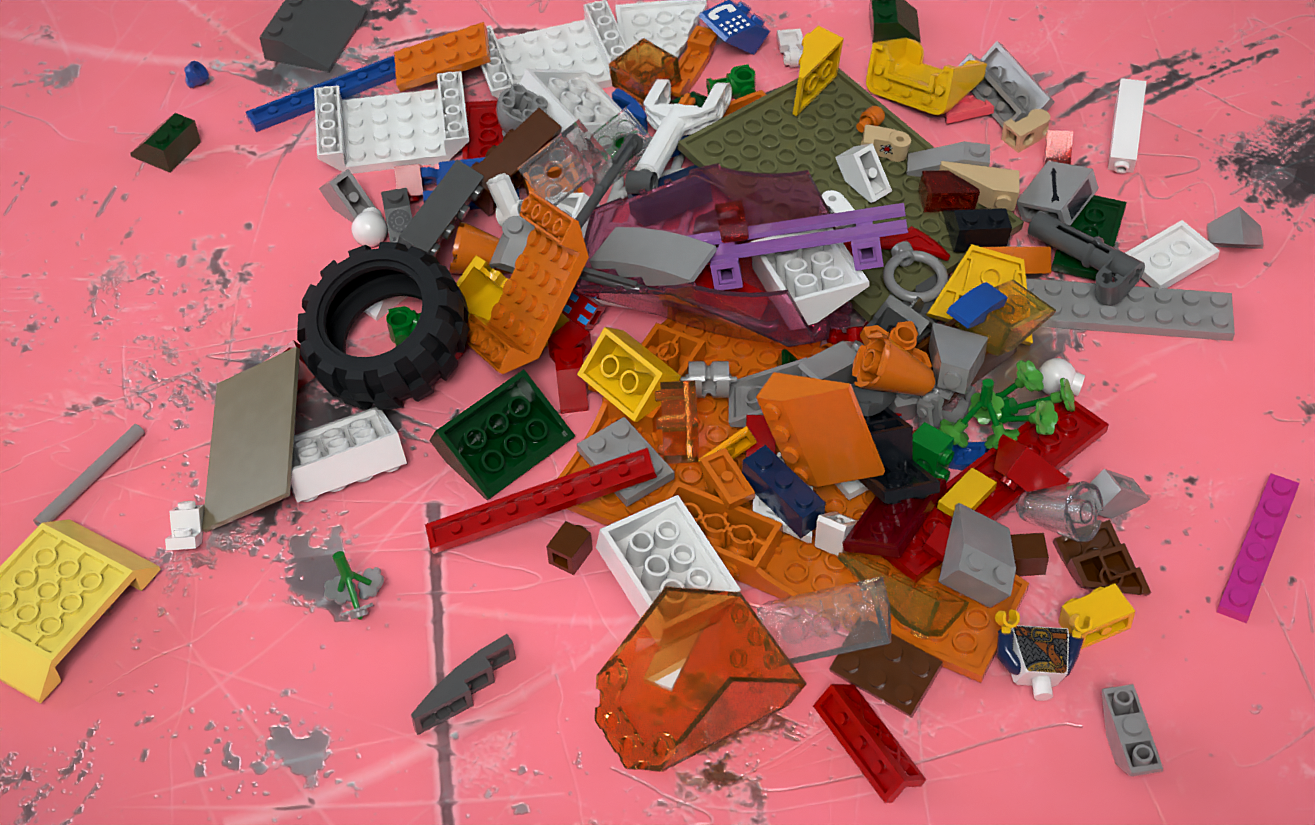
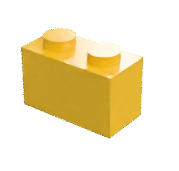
[1058,584,1136,649]

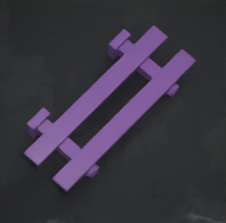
[687,203,908,291]

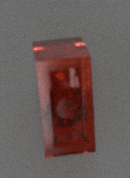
[918,170,980,212]

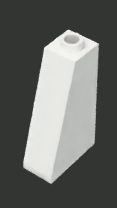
[1108,78,1147,173]

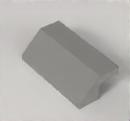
[959,41,1055,128]

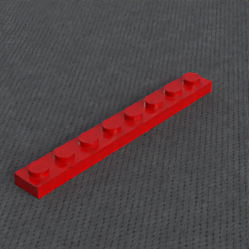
[425,448,657,554]

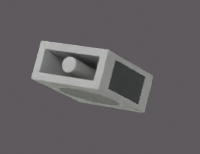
[1017,161,1099,226]

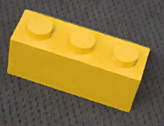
[577,327,681,422]

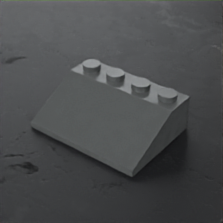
[259,0,368,73]
[398,159,484,257]

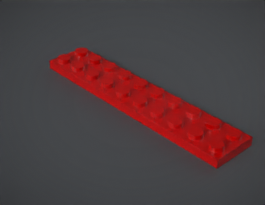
[882,400,1109,583]

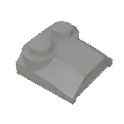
[489,216,535,273]

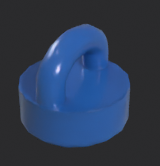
[184,61,209,88]

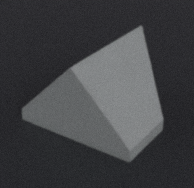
[1207,206,1264,249]

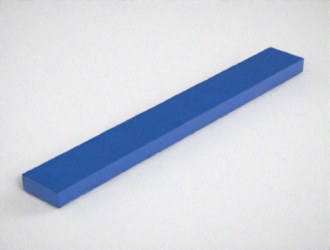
[246,55,396,132]

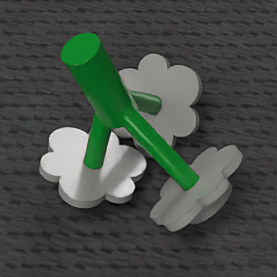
[324,551,384,620]

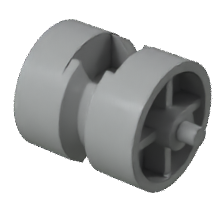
[680,361,737,398]

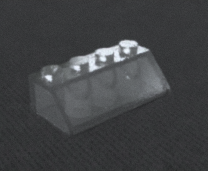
[756,576,891,668]

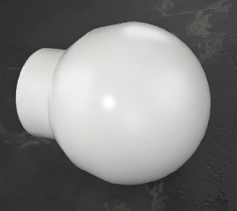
[351,207,388,247]
[1039,358,1085,396]

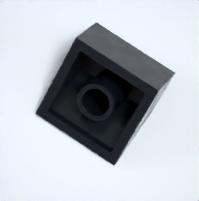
[943,208,1012,252]

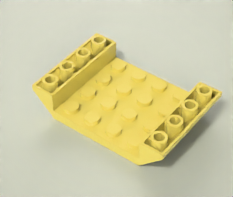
[0,519,161,704]

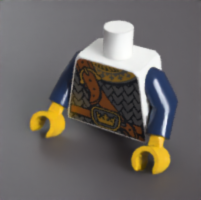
[995,609,1093,701]

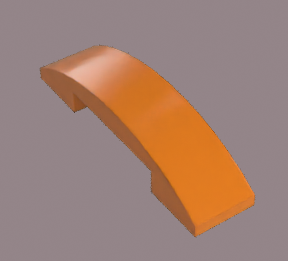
[663,25,718,97]

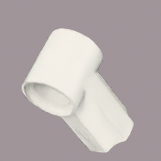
[486,173,523,227]

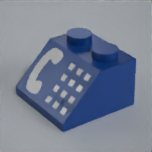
[698,0,771,55]

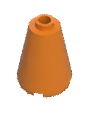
[449,221,512,274]
[852,332,935,396]

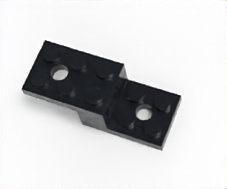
[858,407,940,504]

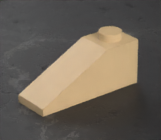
[936,161,1019,211]

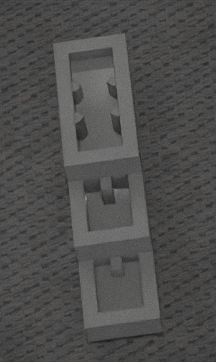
[411,634,516,735]

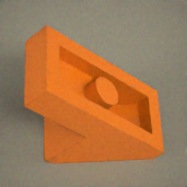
[699,448,755,510]

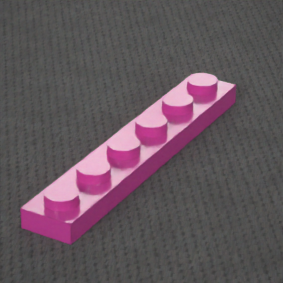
[1217,473,1300,624]

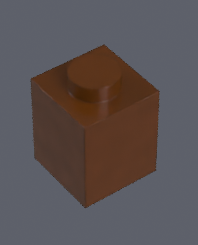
[546,521,593,575]
[1011,533,1049,576]

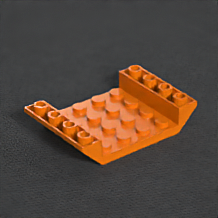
[466,191,589,374]

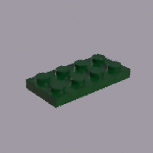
[1051,195,1127,280]

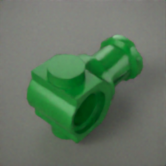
[706,64,756,99]
[386,306,421,347]

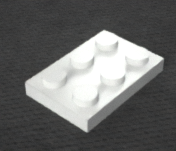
[1125,220,1220,289]

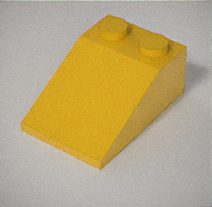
[793,25,844,116]

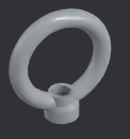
[883,241,948,303]

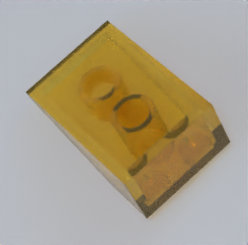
[955,280,1056,357]

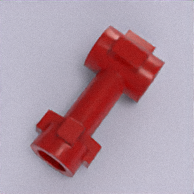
[826,326,863,344]

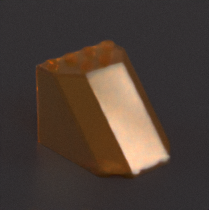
[594,586,807,772]

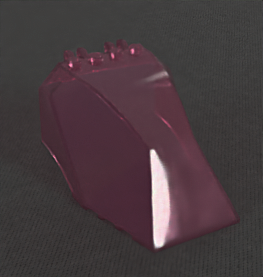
[573,163,853,347]

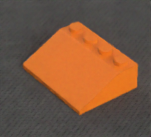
[756,372,885,487]

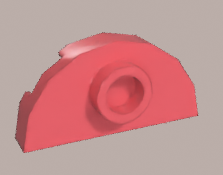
[945,95,994,124]

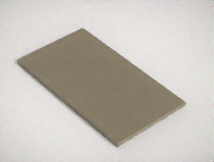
[202,347,300,533]

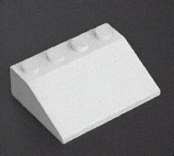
[520,69,637,152]
[751,227,870,330]
[290,407,407,503]
[596,495,741,644]

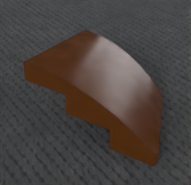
[1053,520,1151,596]

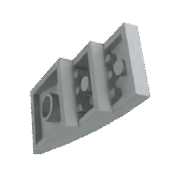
[589,227,717,286]

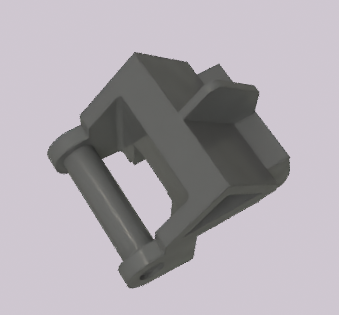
[865,294,935,346]

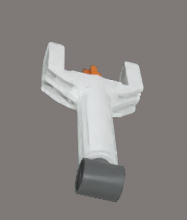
[625,79,732,196]

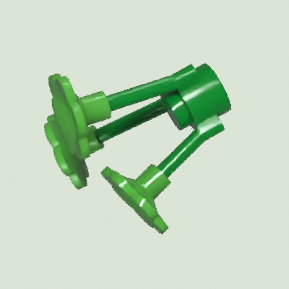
[995,360,1075,435]

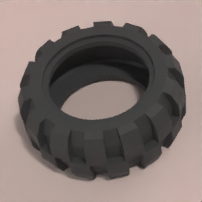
[297,242,469,410]

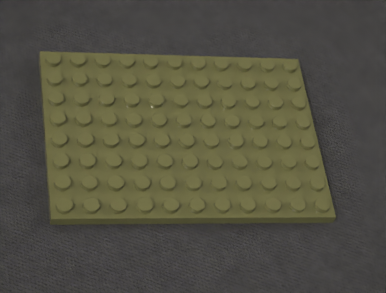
[677,68,1024,322]

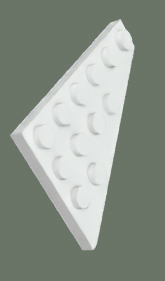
[615,0,707,106]

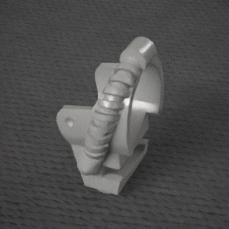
[917,380,976,429]

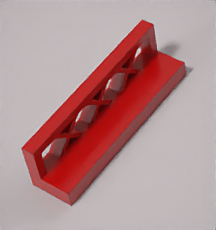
[813,684,927,803]

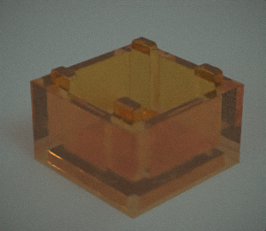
[608,38,681,105]
[655,380,699,464]

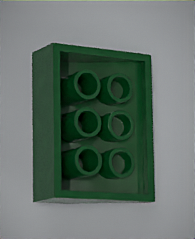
[429,369,575,501]

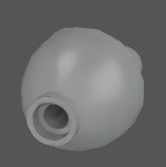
[496,84,547,136]

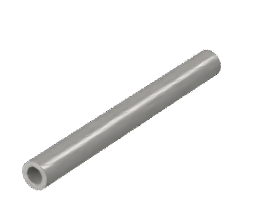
[33,424,145,526]

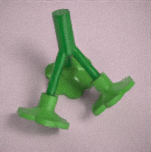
[939,378,1020,449]

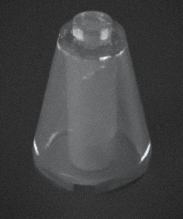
[1016,481,1103,542]

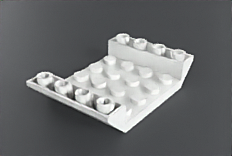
[480,0,634,98]
[314,71,469,174]

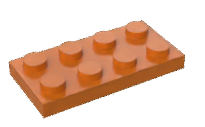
[394,22,491,92]

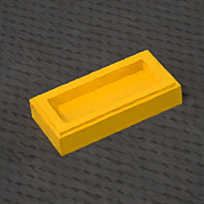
[937,468,997,518]

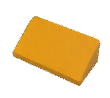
[698,426,757,462]

